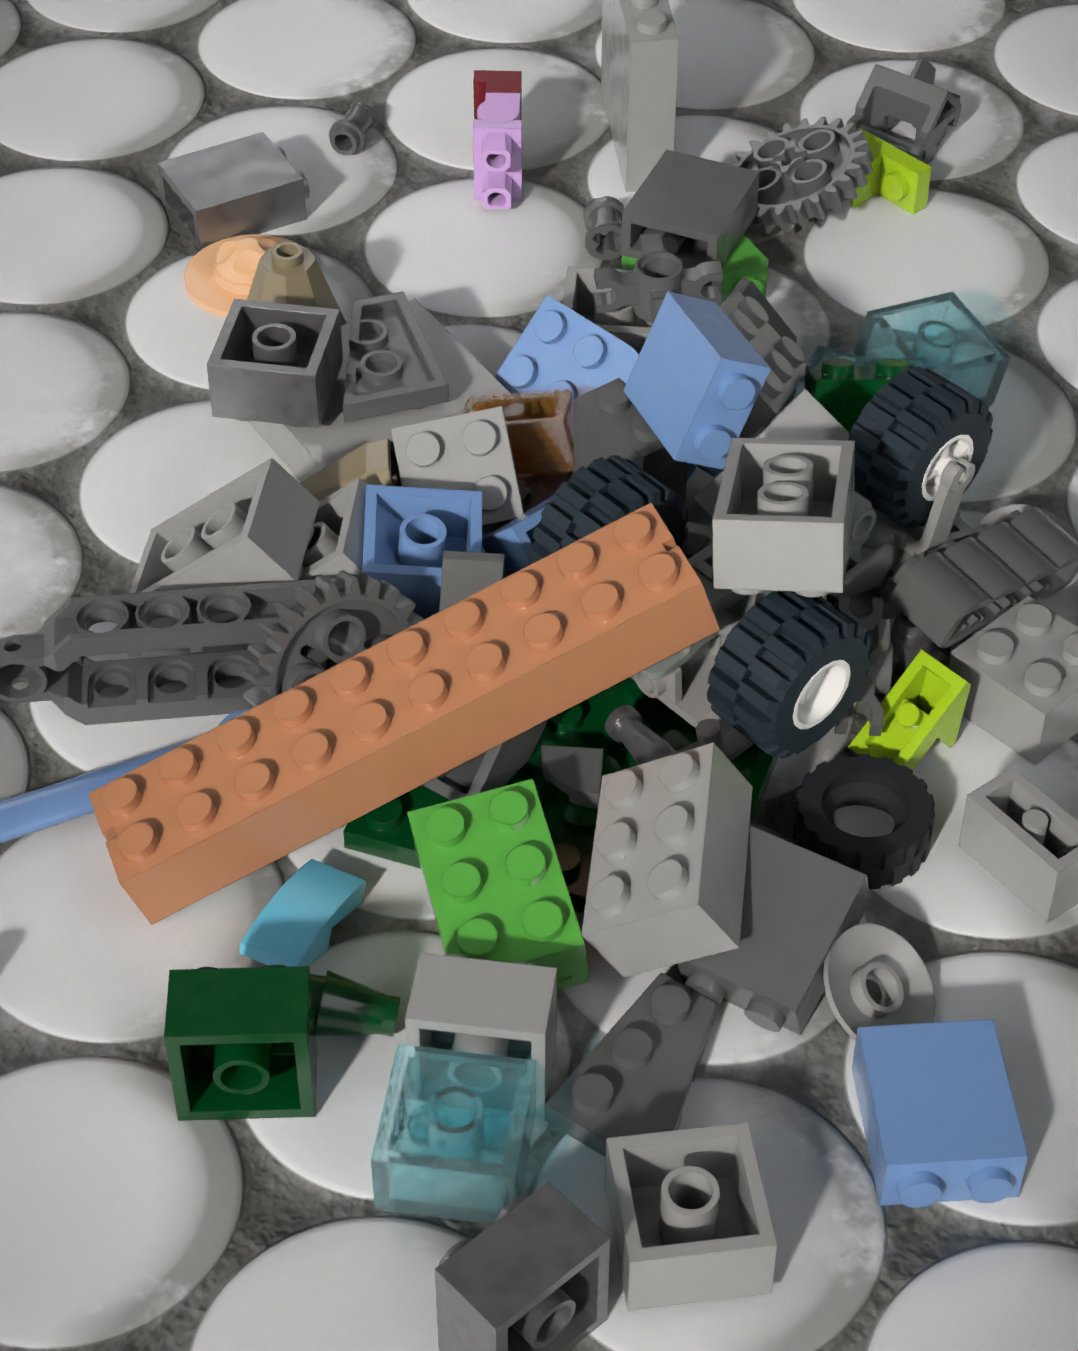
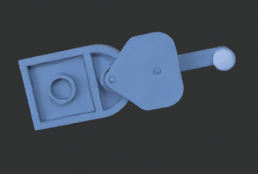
[494,295,722,482]

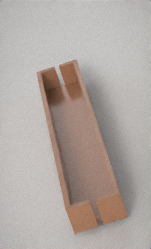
[88,503,720,925]

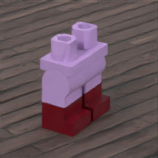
[473,70,522,209]

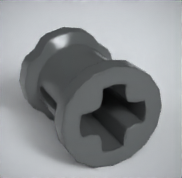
[583,196,624,260]

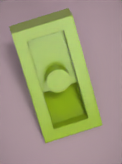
[851,128,932,215]
[848,649,971,770]

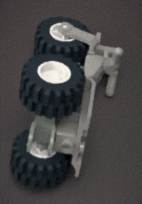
[530,366,993,761]

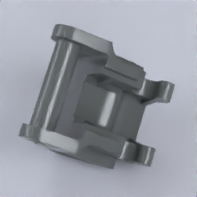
[846,56,961,164]

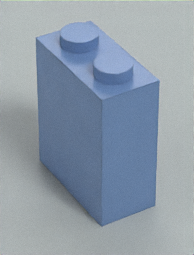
[623,291,771,469]
[852,1019,1028,1208]

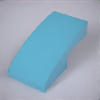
[239,858,366,966]

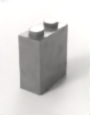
[157,132,310,251]

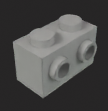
[958,767,1078,924]

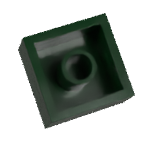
[164,965,318,1121]

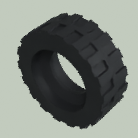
[793,754,935,890]

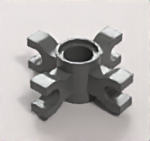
[594,233,723,324]
[834,595,893,736]

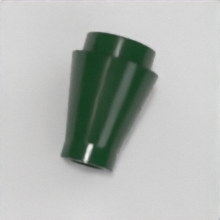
[310,970,401,1037]

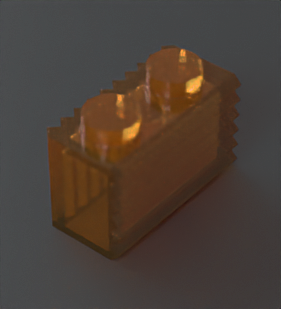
[463,389,574,477]

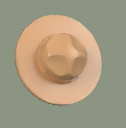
[184,234,301,317]

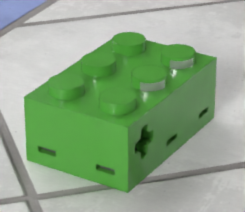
[407,779,589,990]

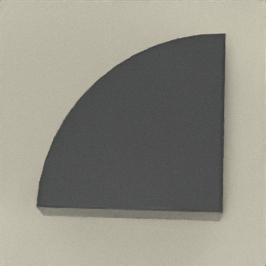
[541,745,603,809]

